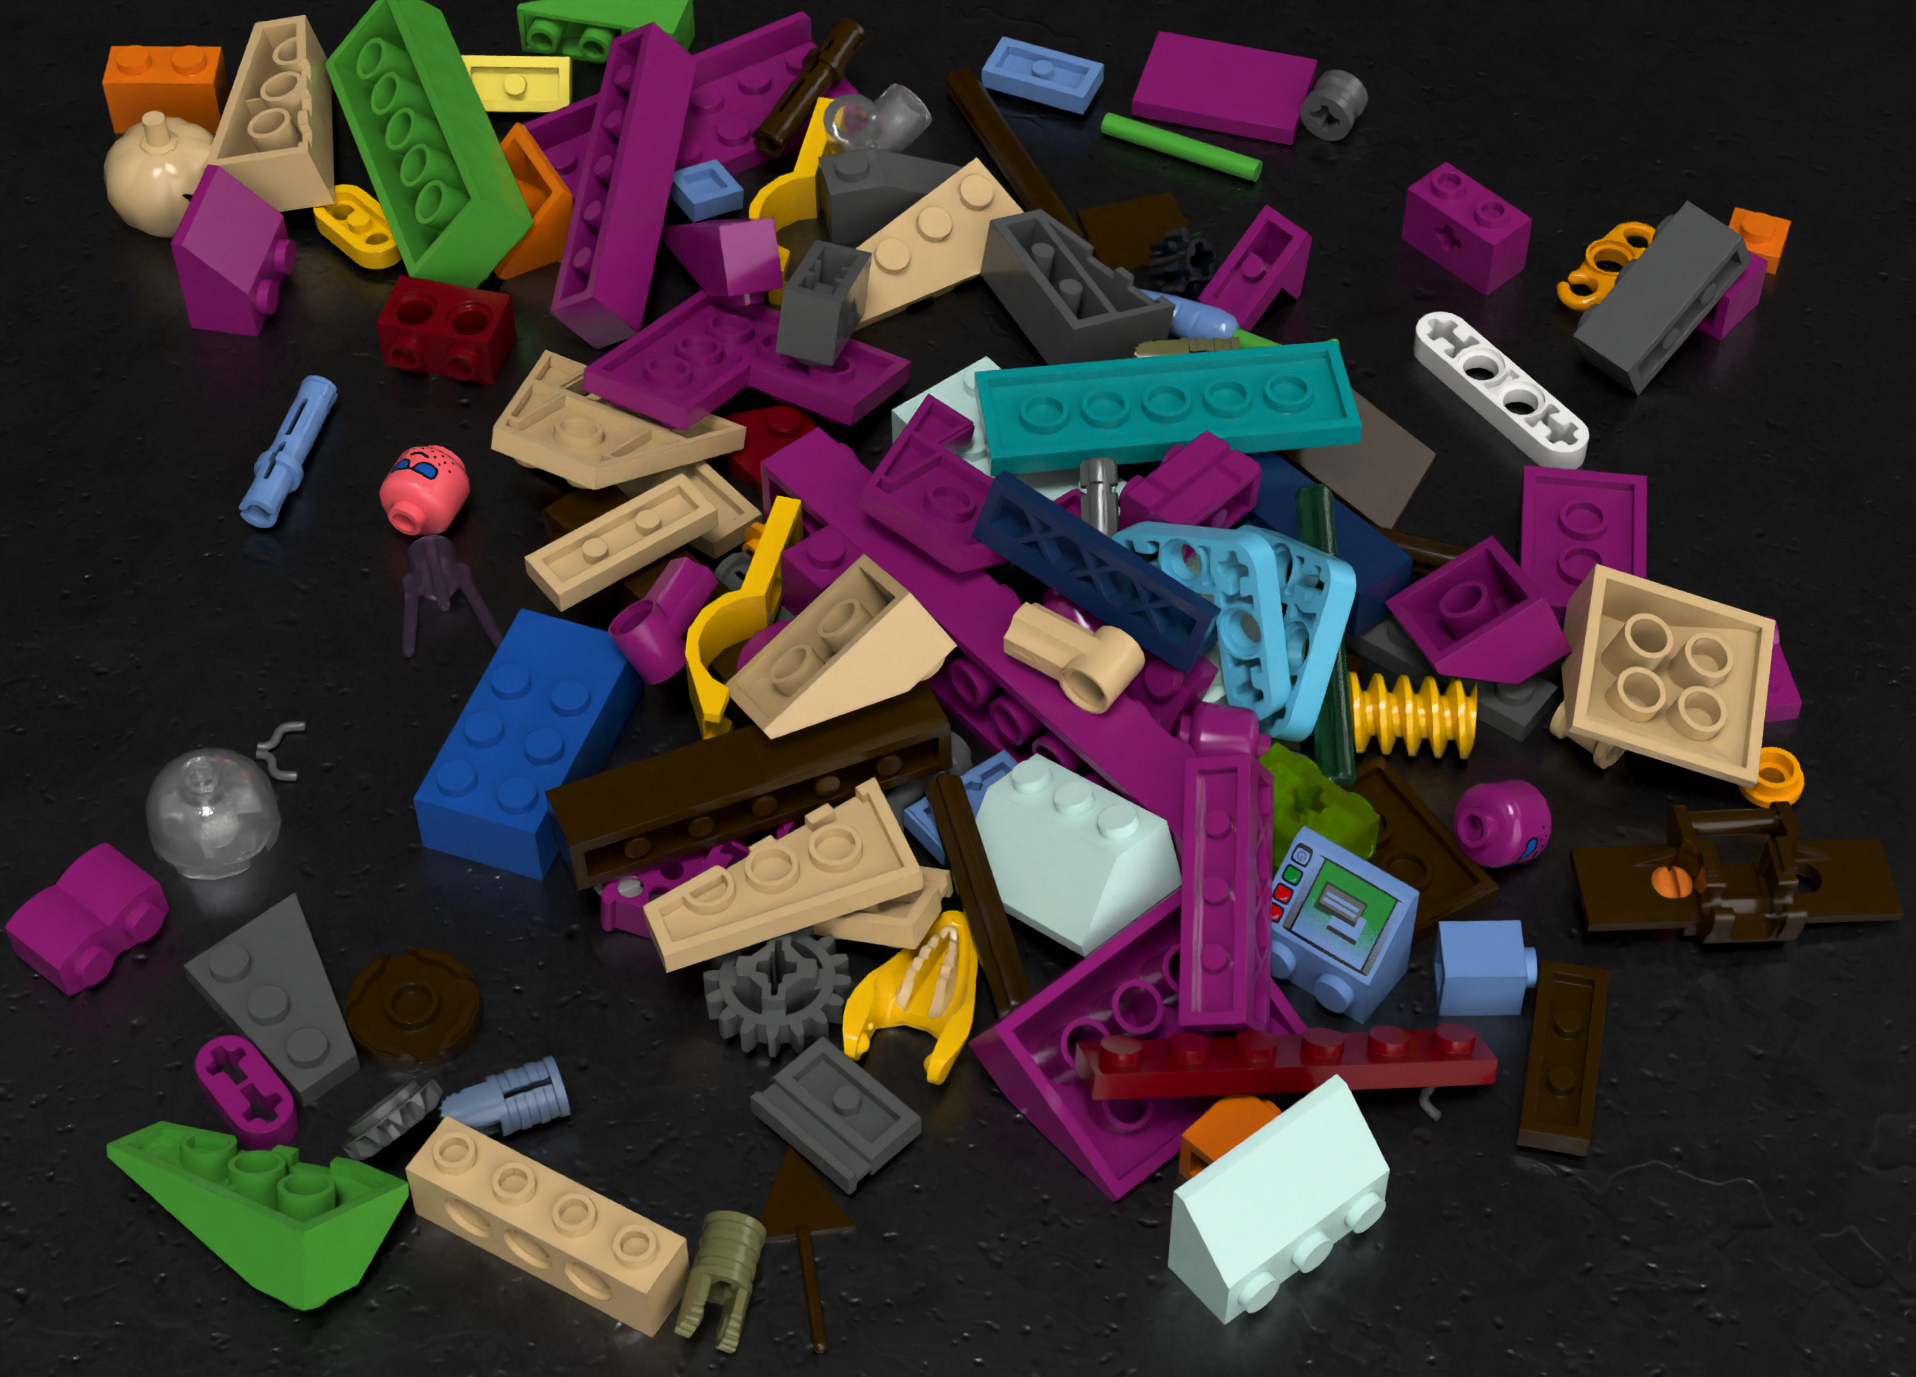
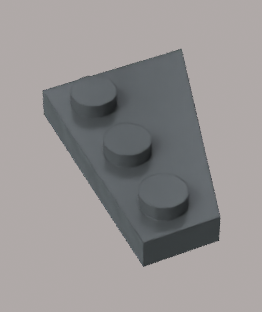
[183,892,360,1108]

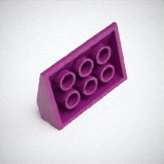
[968,886,1308,1202]

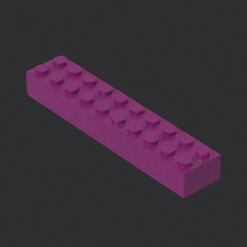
[760,426,1197,888]

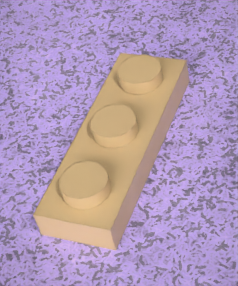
[524,473,719,612]

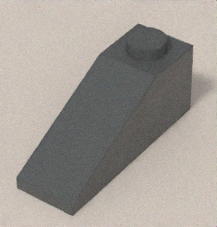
[818,148,963,245]

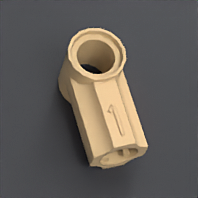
[1004,602,1145,714]

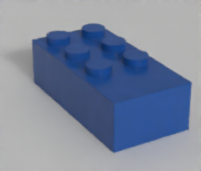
[413,608,644,881]

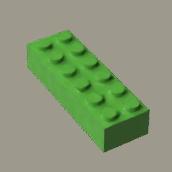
[324,0,534,289]

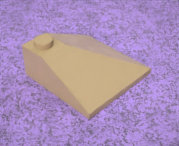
[1560,564,1776,789]

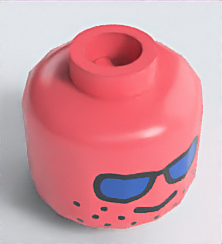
[379,445,471,536]

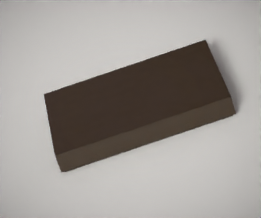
[1274,755,1500,947]

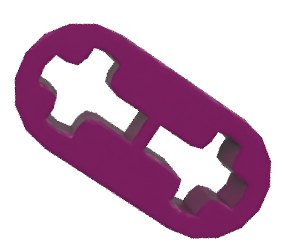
[195,1035,299,1151]

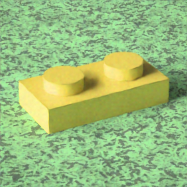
[461,55,572,114]

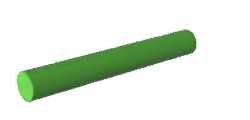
[1101,112,1262,182]

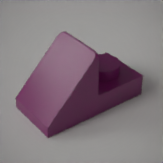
[1197,204,1312,332]

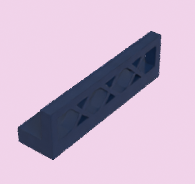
[972,470,1222,675]

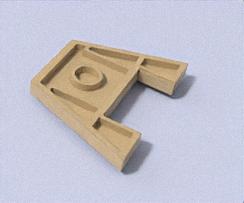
[491,350,747,490]

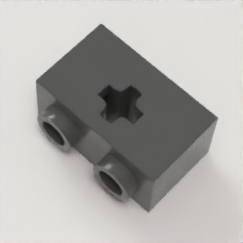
[775,240,872,366]

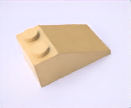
[725,554,957,740]

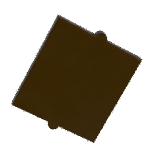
[1077,192,1191,276]

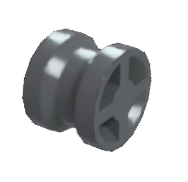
[1299,70,1368,141]

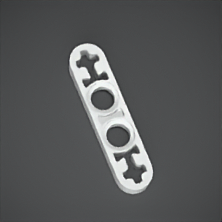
[1413,312,1589,470]

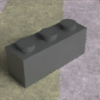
[1573,201,1752,395]

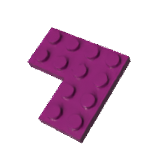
[582,289,911,431]

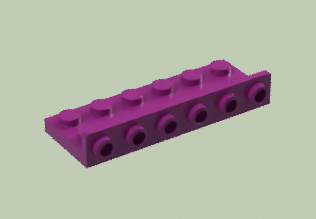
[522,11,868,205]

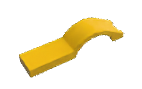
[749,97,842,311]
[685,495,804,739]

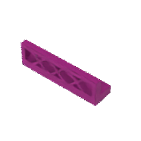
[1178,753,1274,1033]

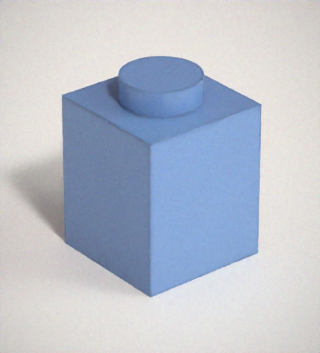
[1432,920,1537,1016]

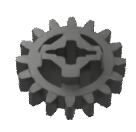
[703,925,852,1057]

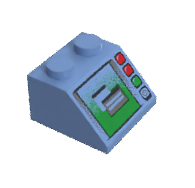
[1271,826,1420,1025]

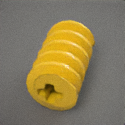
[1343,672,1477,760]

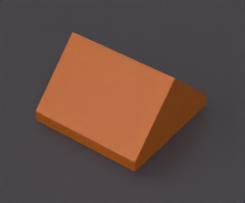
[493,122,574,280]

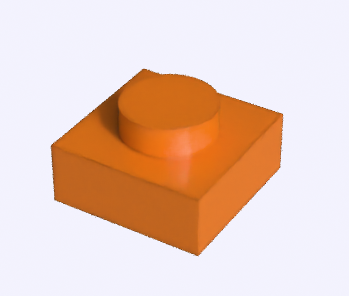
[1729,207,1791,274]

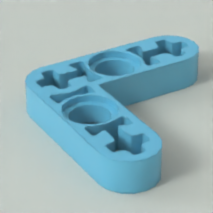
[1111,521,1291,721]
[1236,525,1357,742]

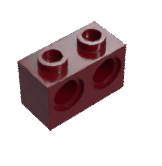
[376,275,517,385]

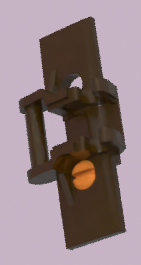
[1569,801,1903,944]

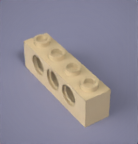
[405,1116,690,1338]

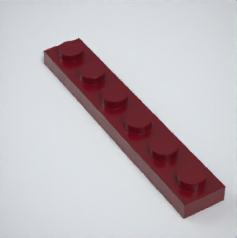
[1074,1023,1498,1100]

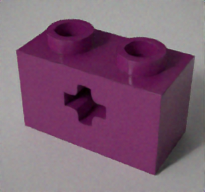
[1401,162,1532,296]

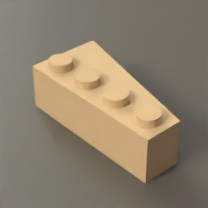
[204,15,335,212]

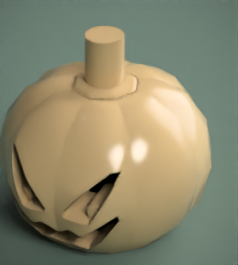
[104,111,215,238]

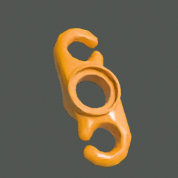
[1557,221,1656,313]

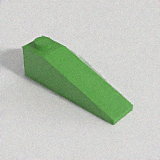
[107,1121,409,1311]

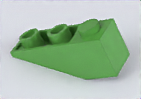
[517,0,695,64]

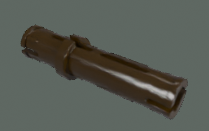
[752,18,866,158]

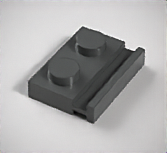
[750,1036,921,1195]

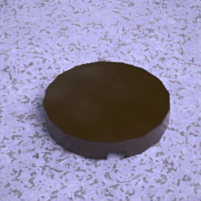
[345,947,482,1073]

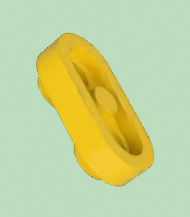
[313,184,402,269]

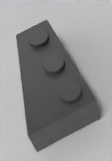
[980,209,1176,365]

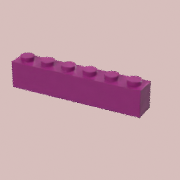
[550,22,697,349]

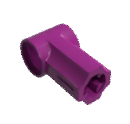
[608,557,719,685]

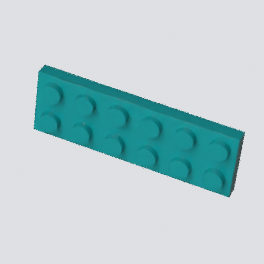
[974,341,1362,476]

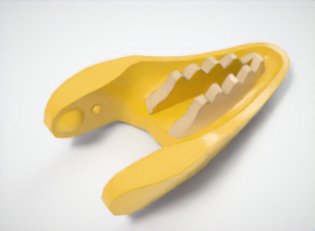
[843,910,978,1085]

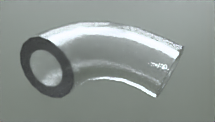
[823,83,932,154]

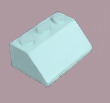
[975,753,1182,957]
[1168,1074,1390,1325]

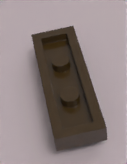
[1517,959,1610,1157]

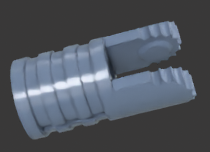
[438,1055,570,1137]

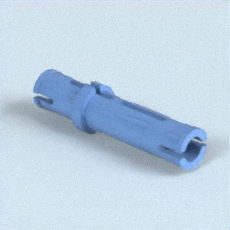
[239,375,338,528]

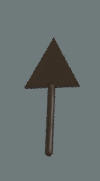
[758,1144,856,1353]

